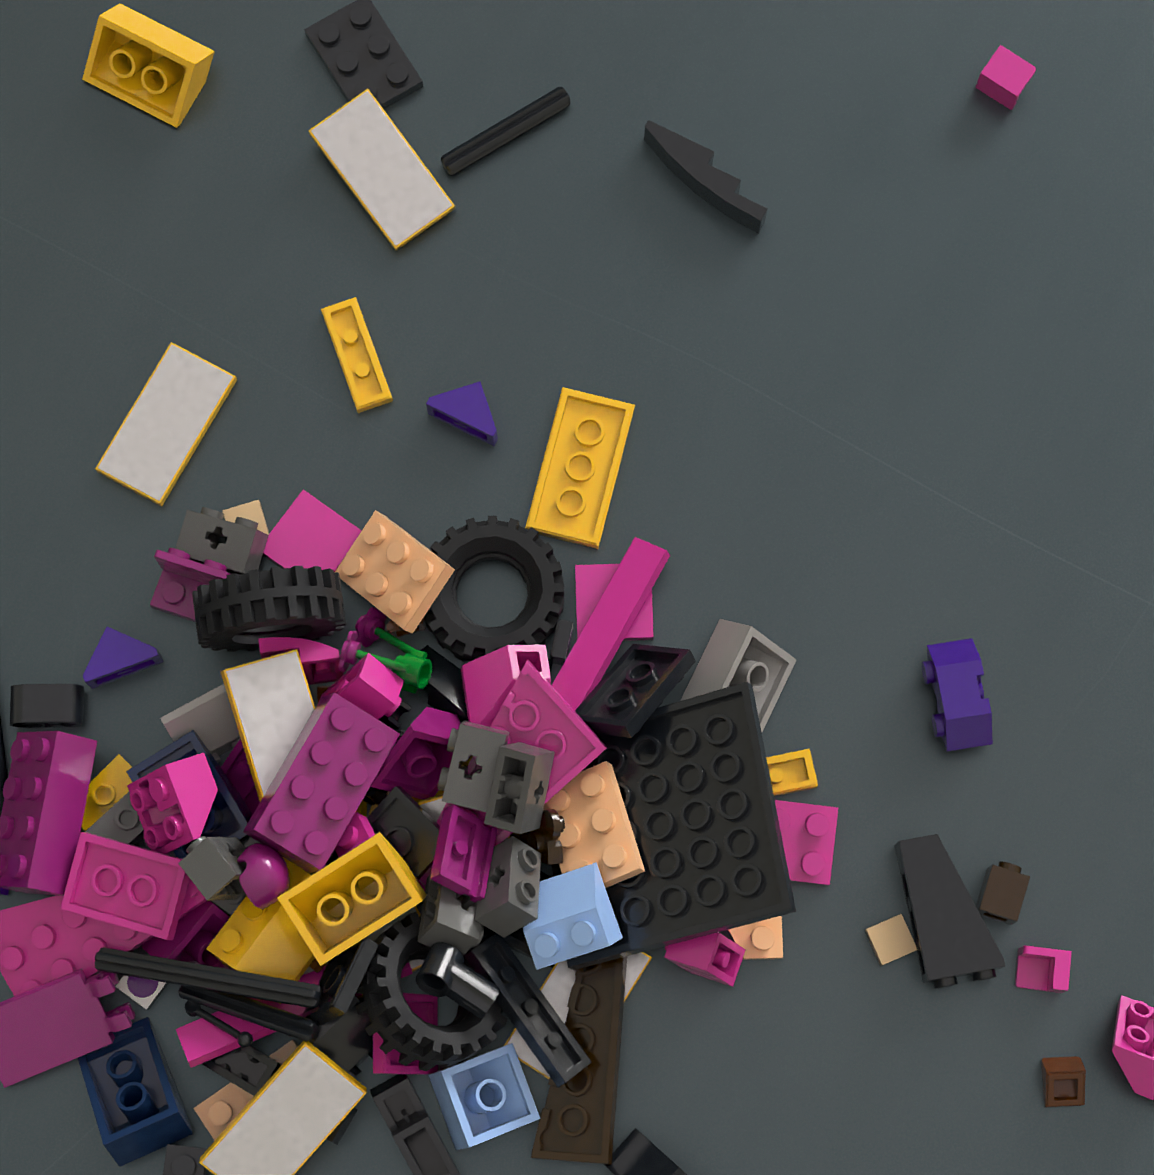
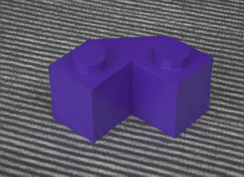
[922,638,993,751]

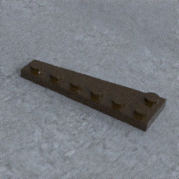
[531,956,627,1164]

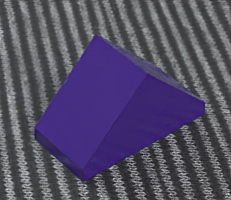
[426,381,498,446]
[83,627,164,689]

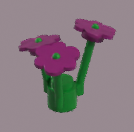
[338,607,432,693]

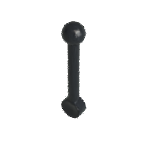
[184,1000,253,1048]

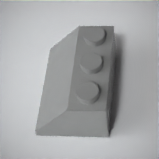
[680,619,796,732]
[160,684,240,763]

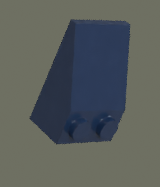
[126,730,252,859]
[78,1017,193,1167]

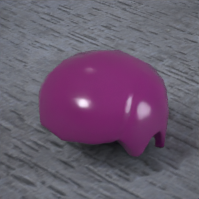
[237,843,290,910]

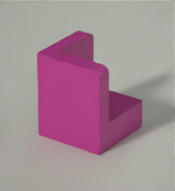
[975,45,1036,110]
[1015,946,1072,993]

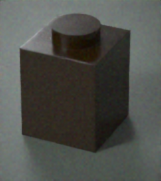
[976,861,1030,925]

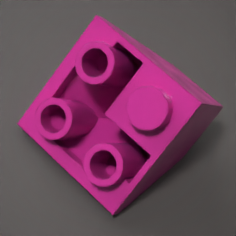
[461,645,551,727]
[127,753,218,854]
[1112,995,1154,1100]

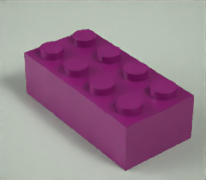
[243,692,400,873]
[0,731,98,896]

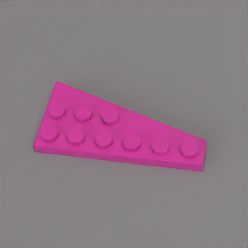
[418,660,607,891]
[0,879,207,996]

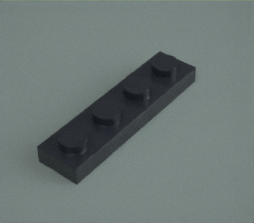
[465,933,591,1087]

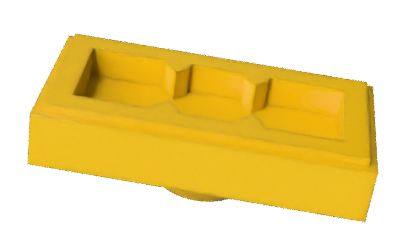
[81,754,132,831]

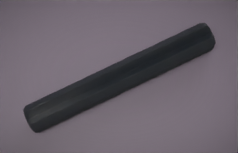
[441,86,570,175]
[178,985,320,1043]

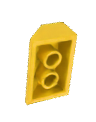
[82,3,215,128]
[277,832,426,966]
[206,857,315,1005]

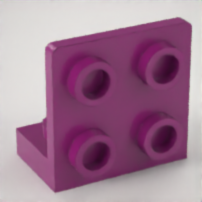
[150,548,230,622]

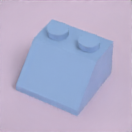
[523,862,623,970]
[428,1043,540,1150]

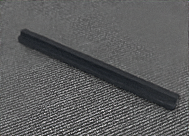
[95,947,321,1009]

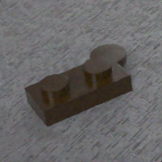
[511,809,565,865]

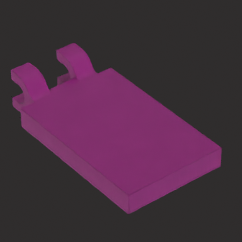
[0,969,136,1088]

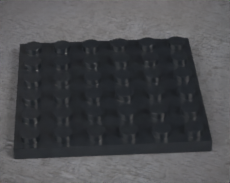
[552,682,796,970]

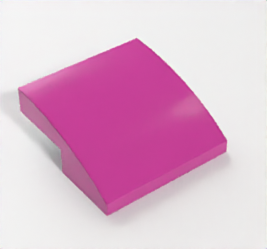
[258,637,344,685]

